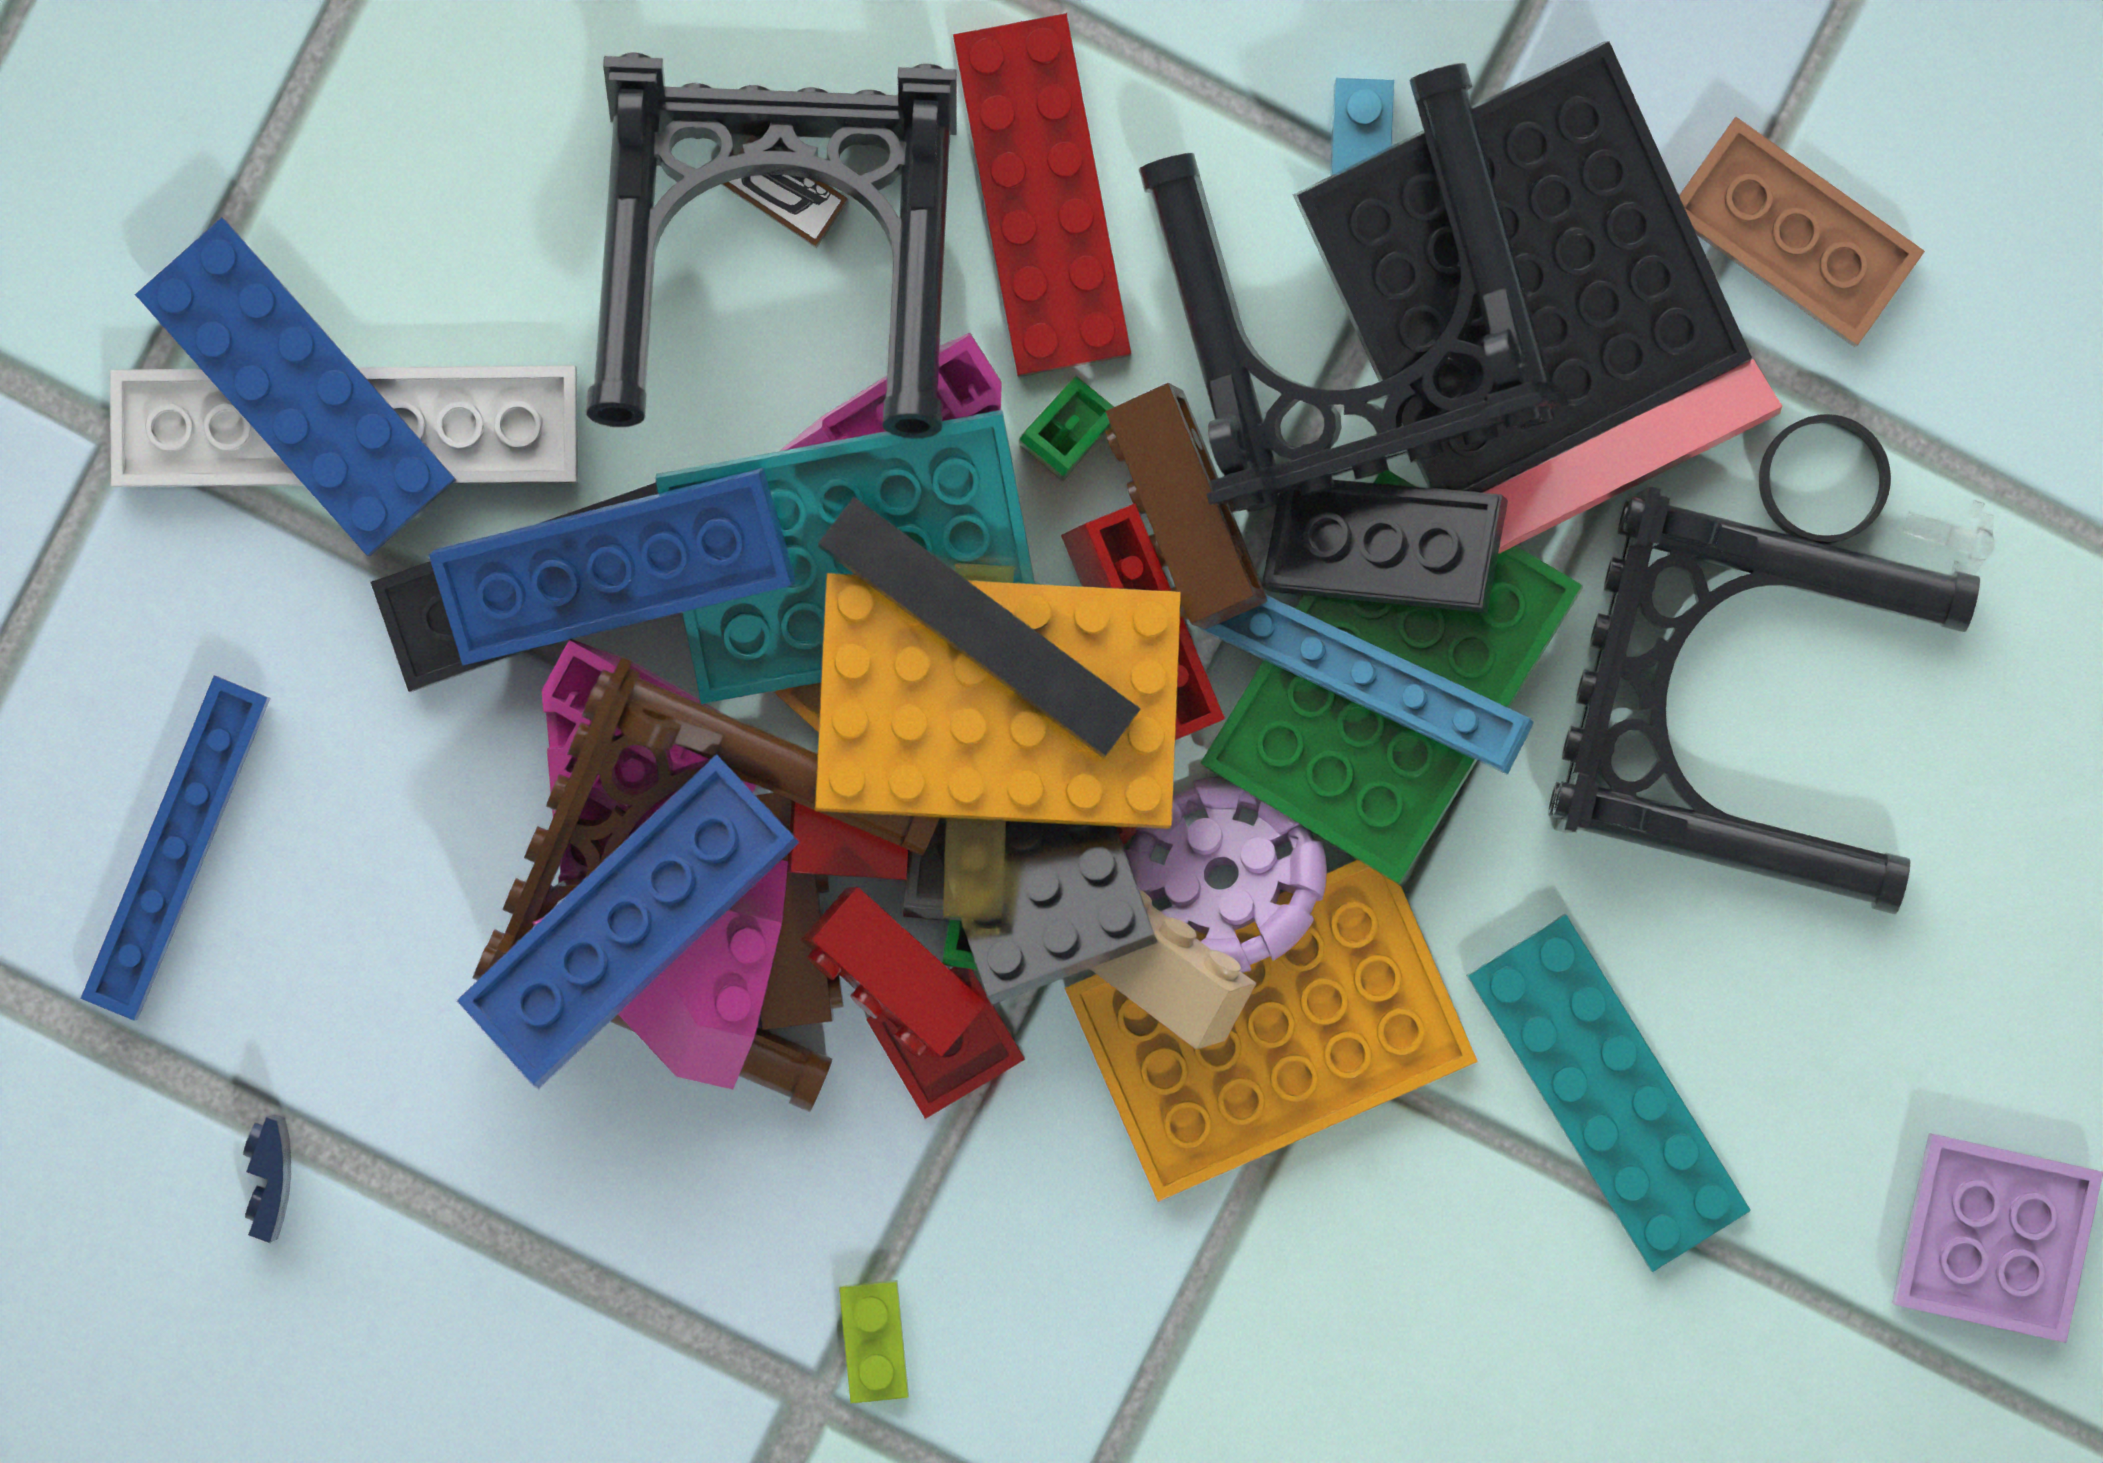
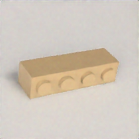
[1089,889,1256,1049]

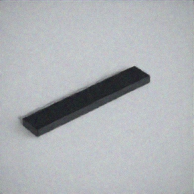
[818,497,1141,758]

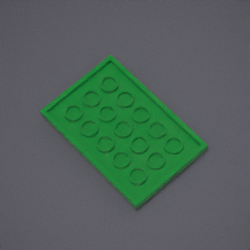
[1200,470,1583,886]

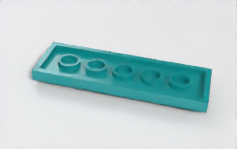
[1466,914,1751,1272]

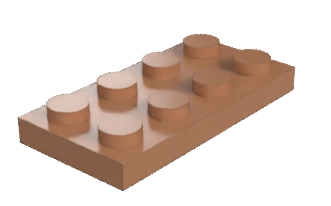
[1679,117,1925,348]

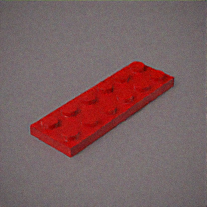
[953,13,1131,377]

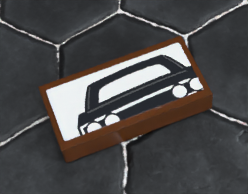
[720,134,849,248]

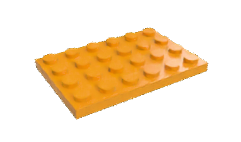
[815,573,1181,829]
[1064,860,1478,1202]

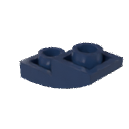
[243,1114,291,1243]

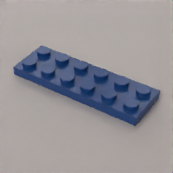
[135,217,457,557]
[429,468,796,665]
[456,755,799,1089]

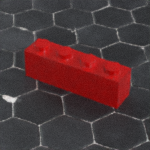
[1061,503,1225,740]

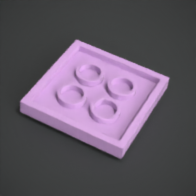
[1892,1133,2103,1343]

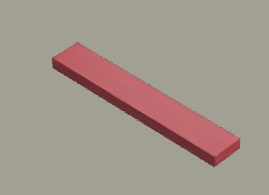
[1483,359,1782,554]

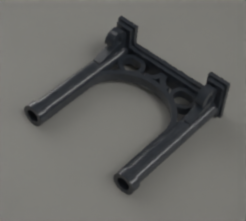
[586,52,957,439]
[1138,63,1569,513]
[1548,486,1980,914]

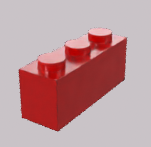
[801,887,987,1058]

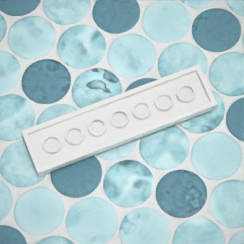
[110,365,578,487]

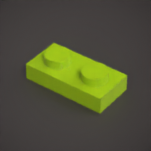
[839,1280,909,1404]

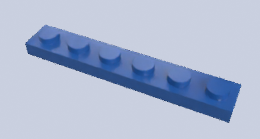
[80,675,271,1021]

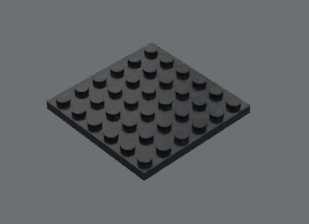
[1293,41,1752,493]

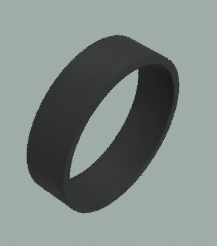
[1759,414,1891,544]

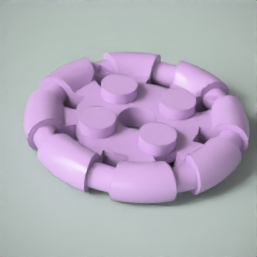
[1125,776,1327,973]

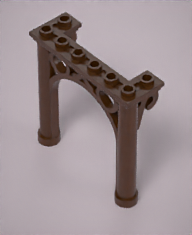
[472,657,940,1112]

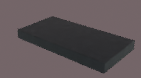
[1262,479,1508,613]

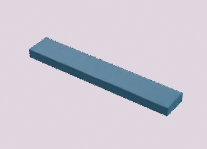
[1199,595,1534,775]

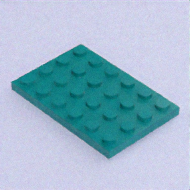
[655,410,1035,704]

